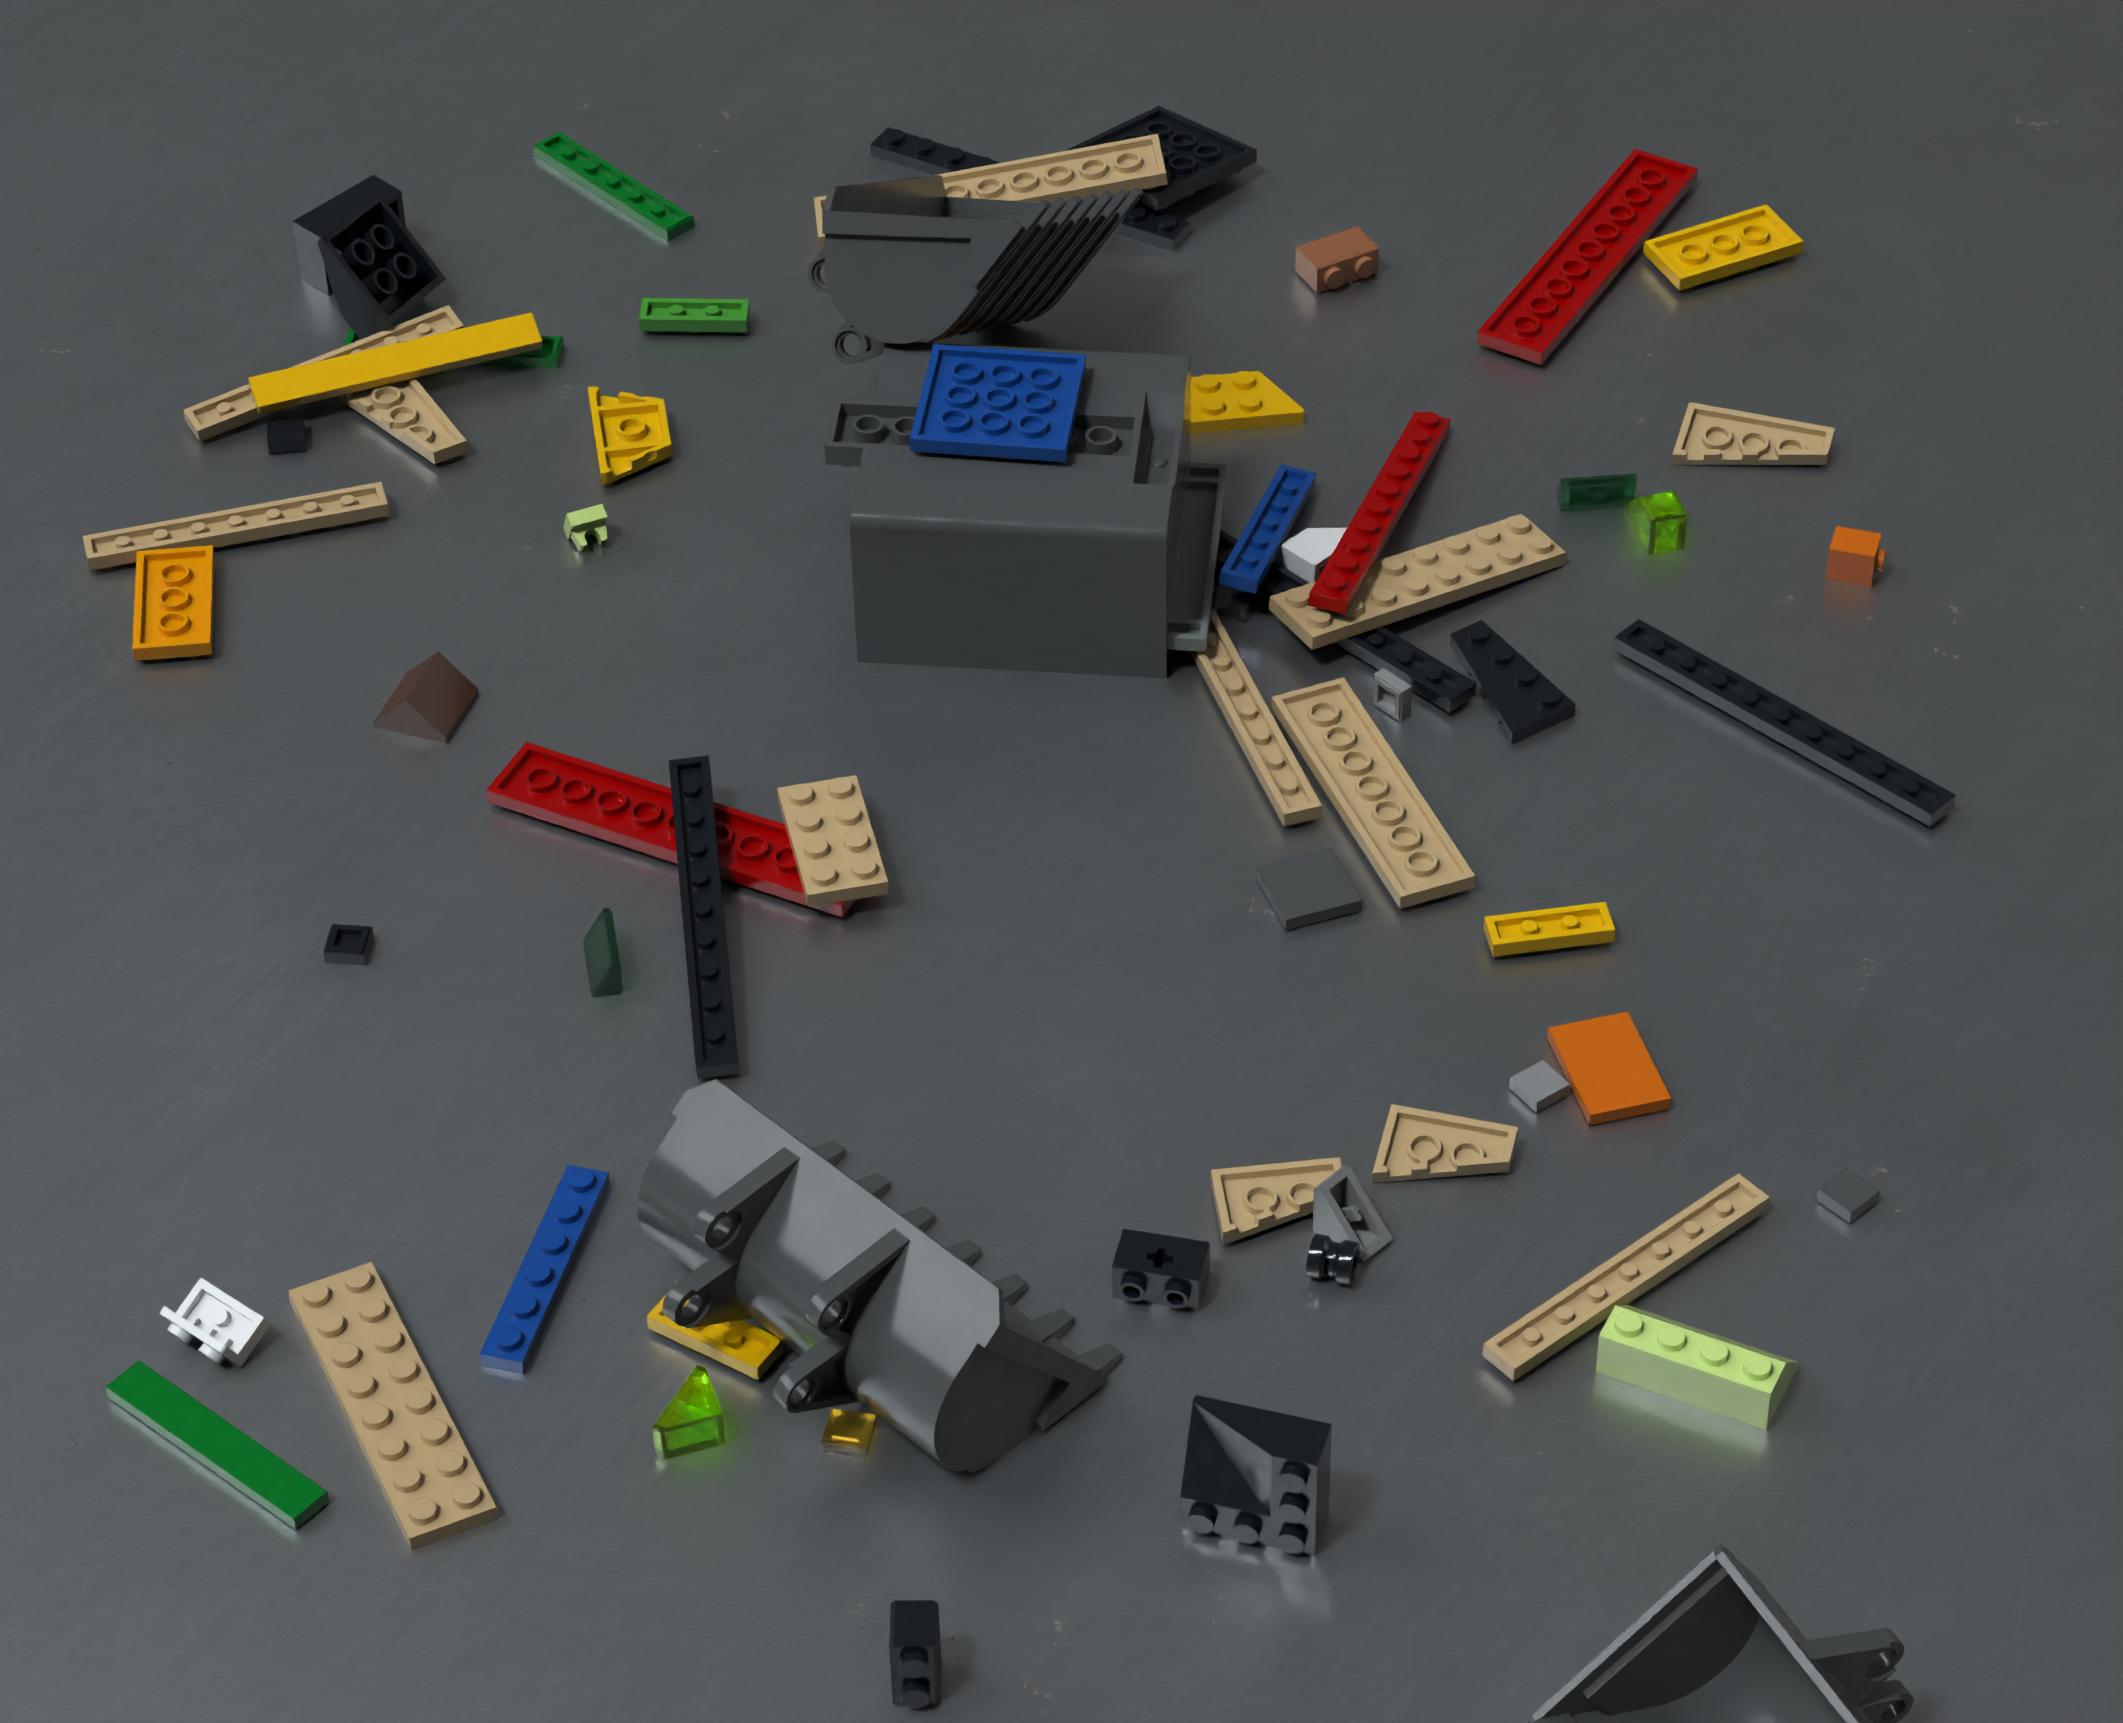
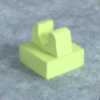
[563,504,607,552]

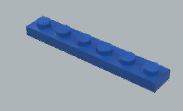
[1219,464,1317,594]
[480,1165,610,1374]

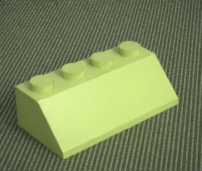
[1596,1305,1798,1430]

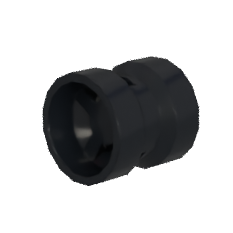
[1306,1233,1360,1285]

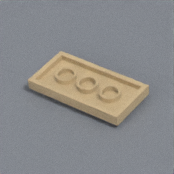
[777,775,889,907]

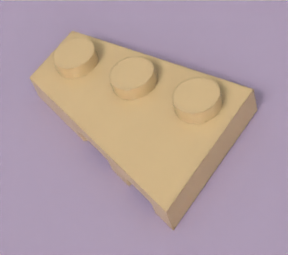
[1372,1104,1518,1183]
[1210,1157,1342,1245]

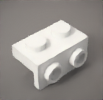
[159,1278,271,1368]

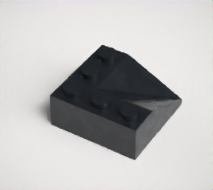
[317,193,446,340]
[1180,1395,1332,1557]

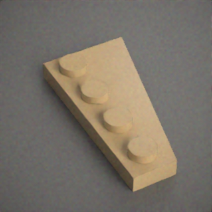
[338,378,468,464]
[1672,402,1835,465]

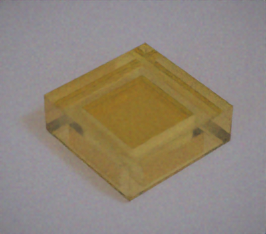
[821,1409,876,1460]

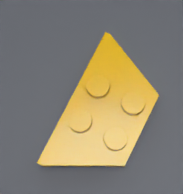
[1191,371,1304,434]
[588,386,672,485]

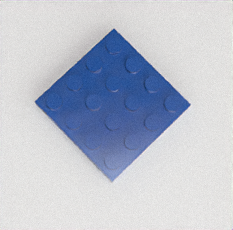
[910,344,1086,462]

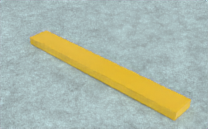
[248,312,542,414]

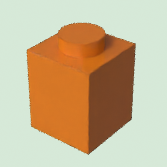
[1826,526,1887,587]

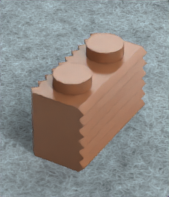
[1295,226,1379,294]

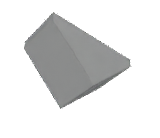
[1313,1164,1393,1263]

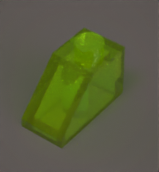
[1624,491,1688,556]

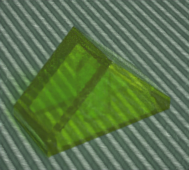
[652,1365,726,1460]

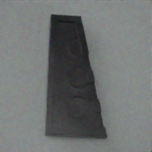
[1450,620,1576,745]

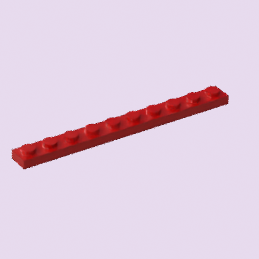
[1308,411,1451,614]

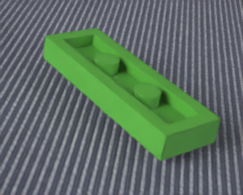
[639,298,750,333]

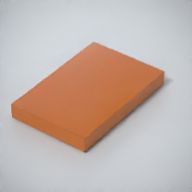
[1547,1011,1671,1126]

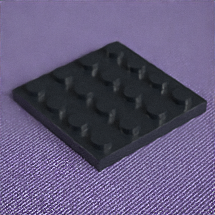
[1065,106,1257,211]

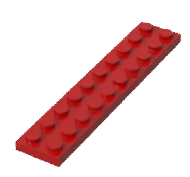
[1476,149,1698,365]
[486,742,856,917]

